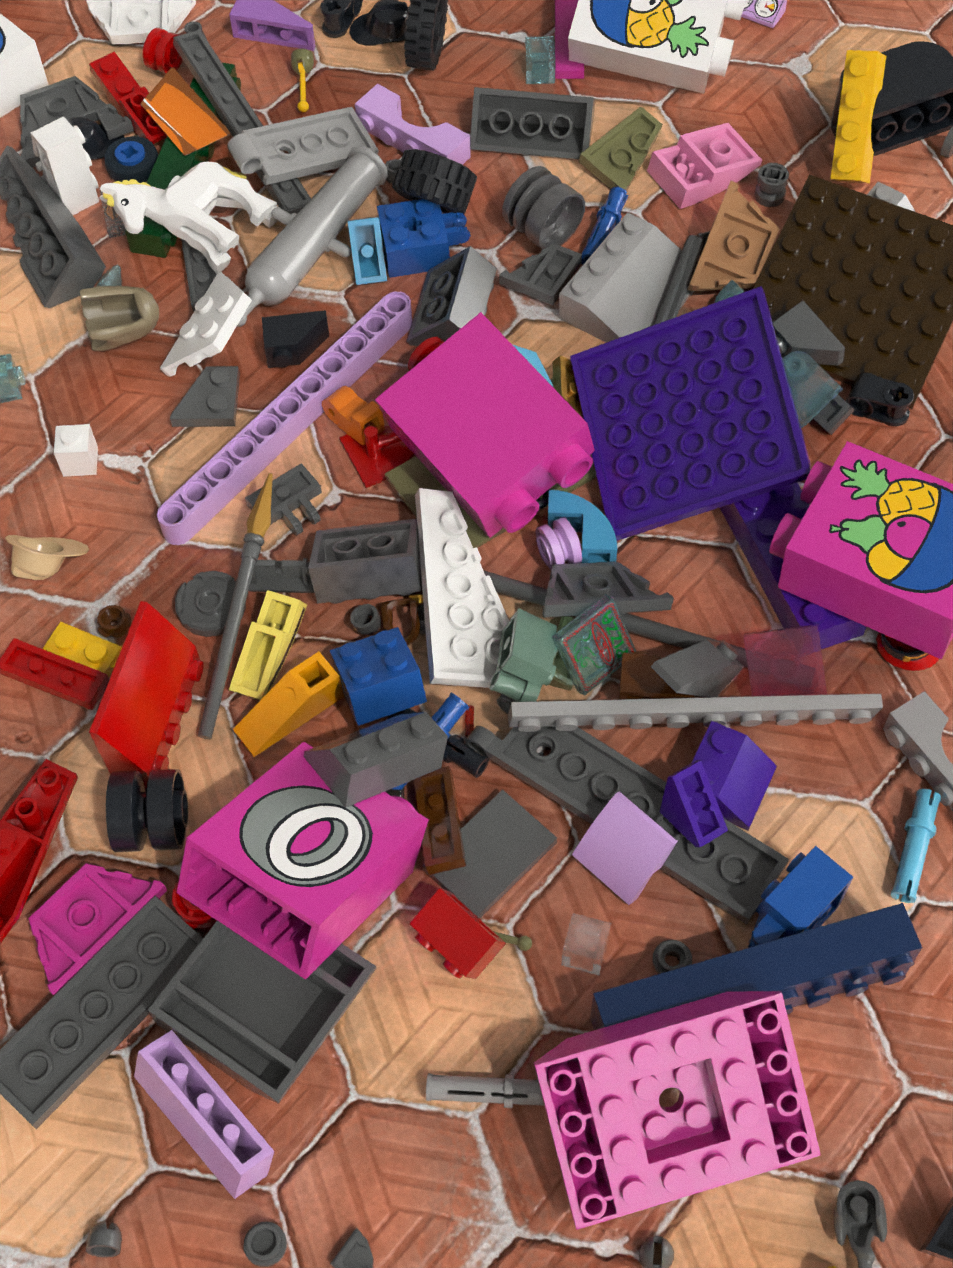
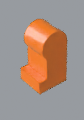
[322,386,385,446]

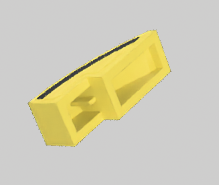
[229,590,307,700]

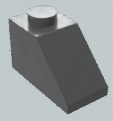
[773,301,845,366]

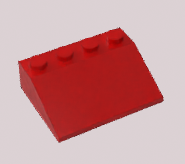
[89,601,204,788]

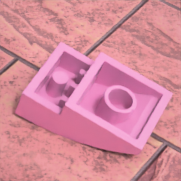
[647,123,762,209]

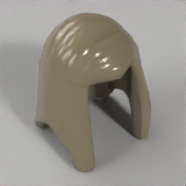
[79,286,159,351]

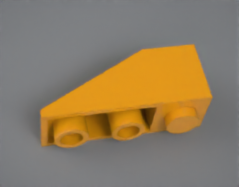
[233,651,344,757]

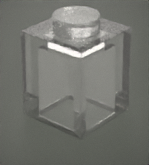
[561,913,611,976]

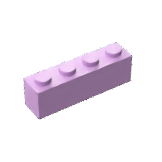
[134,1030,274,1199]

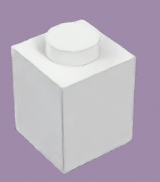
[54,424,98,477]

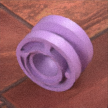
[536,517,582,570]

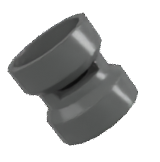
[755,163,789,207]

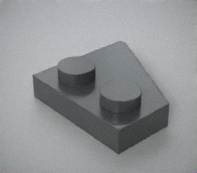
[170,366,240,427]

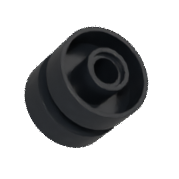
[106,769,189,853]

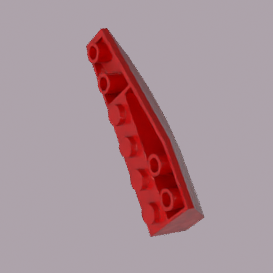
[0,759,78,944]

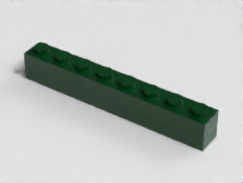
[125,63,241,258]

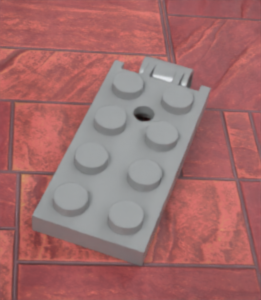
[227,106,379,185]

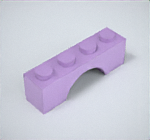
[355,84,471,165]

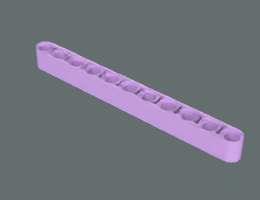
[157,291,412,545]

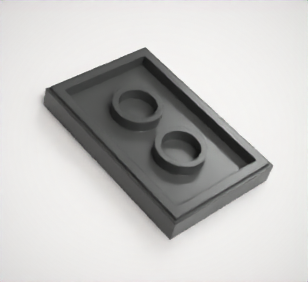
[422,789,557,918]

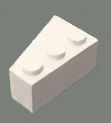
[31,116,99,215]

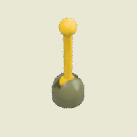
[291,48,314,113]

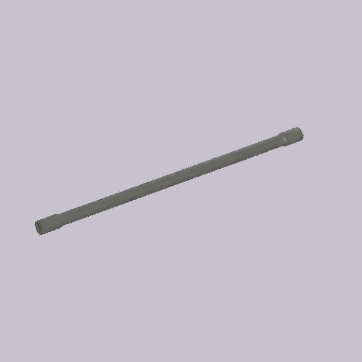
[483,570,816,688]

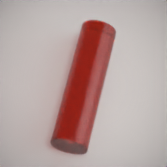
[465,705,474,738]

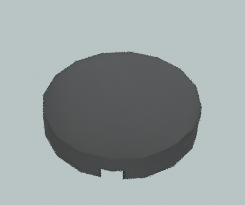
[175,571,246,637]

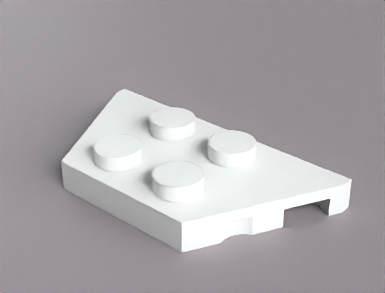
[86,0,196,45]
[160,272,252,377]

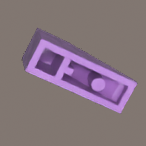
[229,0,316,51]

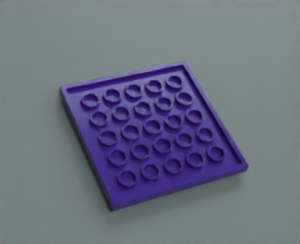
[570,286,812,541]

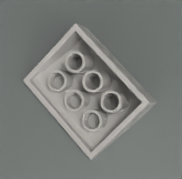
[559,212,697,343]

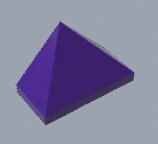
[659,760,728,847]

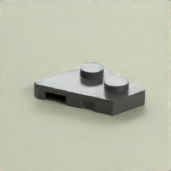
[499,243,582,305]

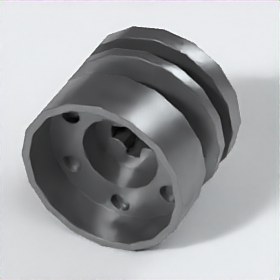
[502,166,585,250]

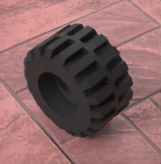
[392,149,477,214]

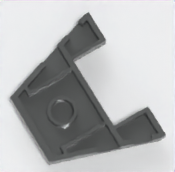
[20,76,134,168]

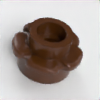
[97,605,132,638]

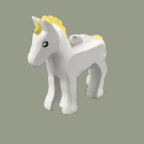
[99,162,279,274]

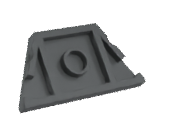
[542,562,674,618]

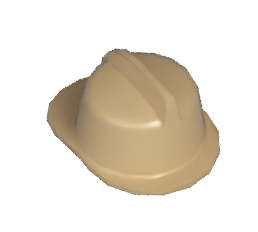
[5,535,89,580]

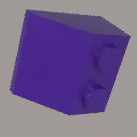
[692,721,777,831]

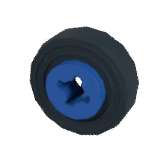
[105,136,158,183]

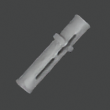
[426,1073,544,1108]

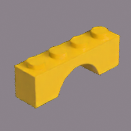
[831,50,886,183]

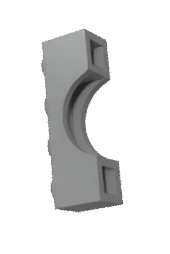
[883,691,953,811]

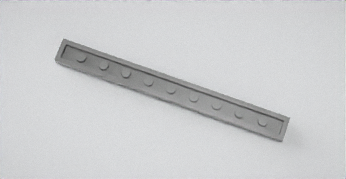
[508,694,883,732]

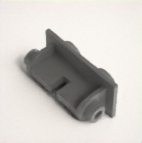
[249,558,314,593]

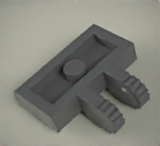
[245,463,322,536]

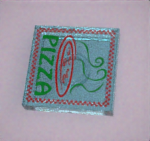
[552,595,636,696]

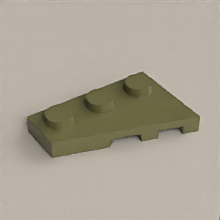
[579,107,663,192]

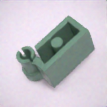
[489,608,559,702]

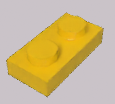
[43,621,122,677]

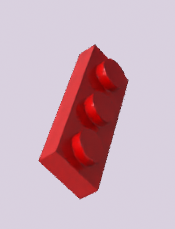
[0,638,109,710]

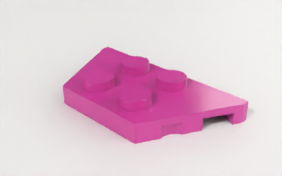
[28,863,167,996]

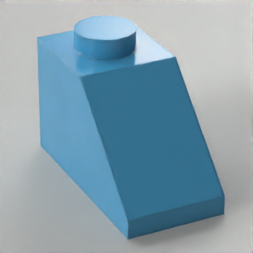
[347,216,387,285]

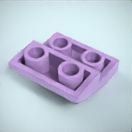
[572,791,678,905]

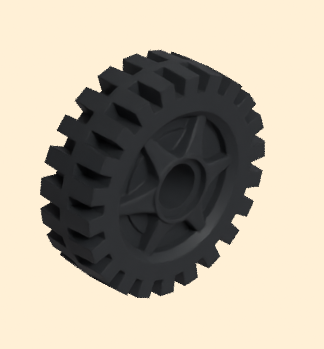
[404,0,448,71]

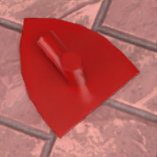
[339,426,414,488]

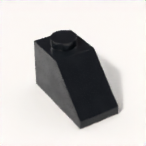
[262,310,329,368]

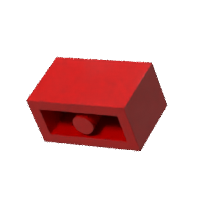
[409,888,506,979]

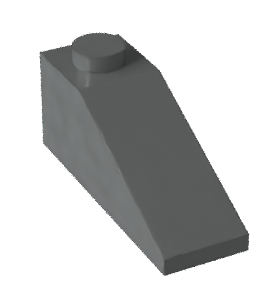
[651,639,744,698]

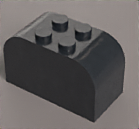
[831,41,953,157]

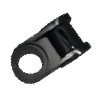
[320,0,363,38]
[845,372,914,427]

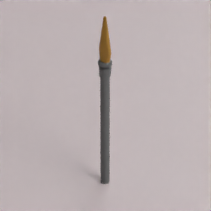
[197,473,273,740]

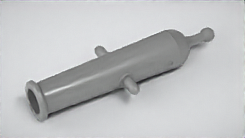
[236,146,388,327]

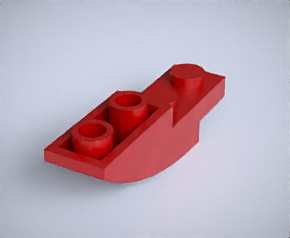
[89,51,167,144]

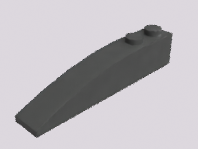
[0,146,106,308]

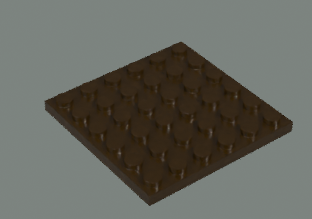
[753,175,953,409]

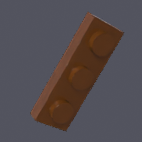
[414,766,466,875]

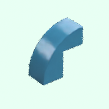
[548,490,617,563]

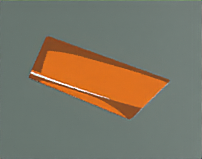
[141,68,230,155]

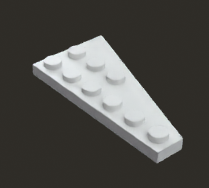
[415,488,509,688]

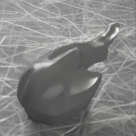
[834,1180,887,1268]

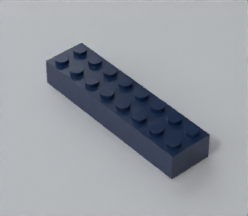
[590,903,923,1030]

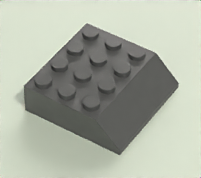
[147,921,377,1104]

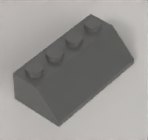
[470,87,596,159]

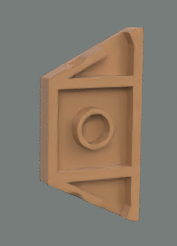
[687,181,780,291]

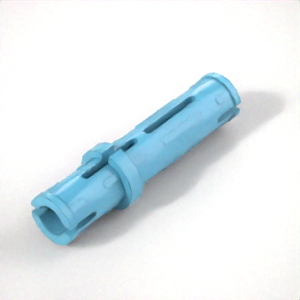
[890,789,941,903]

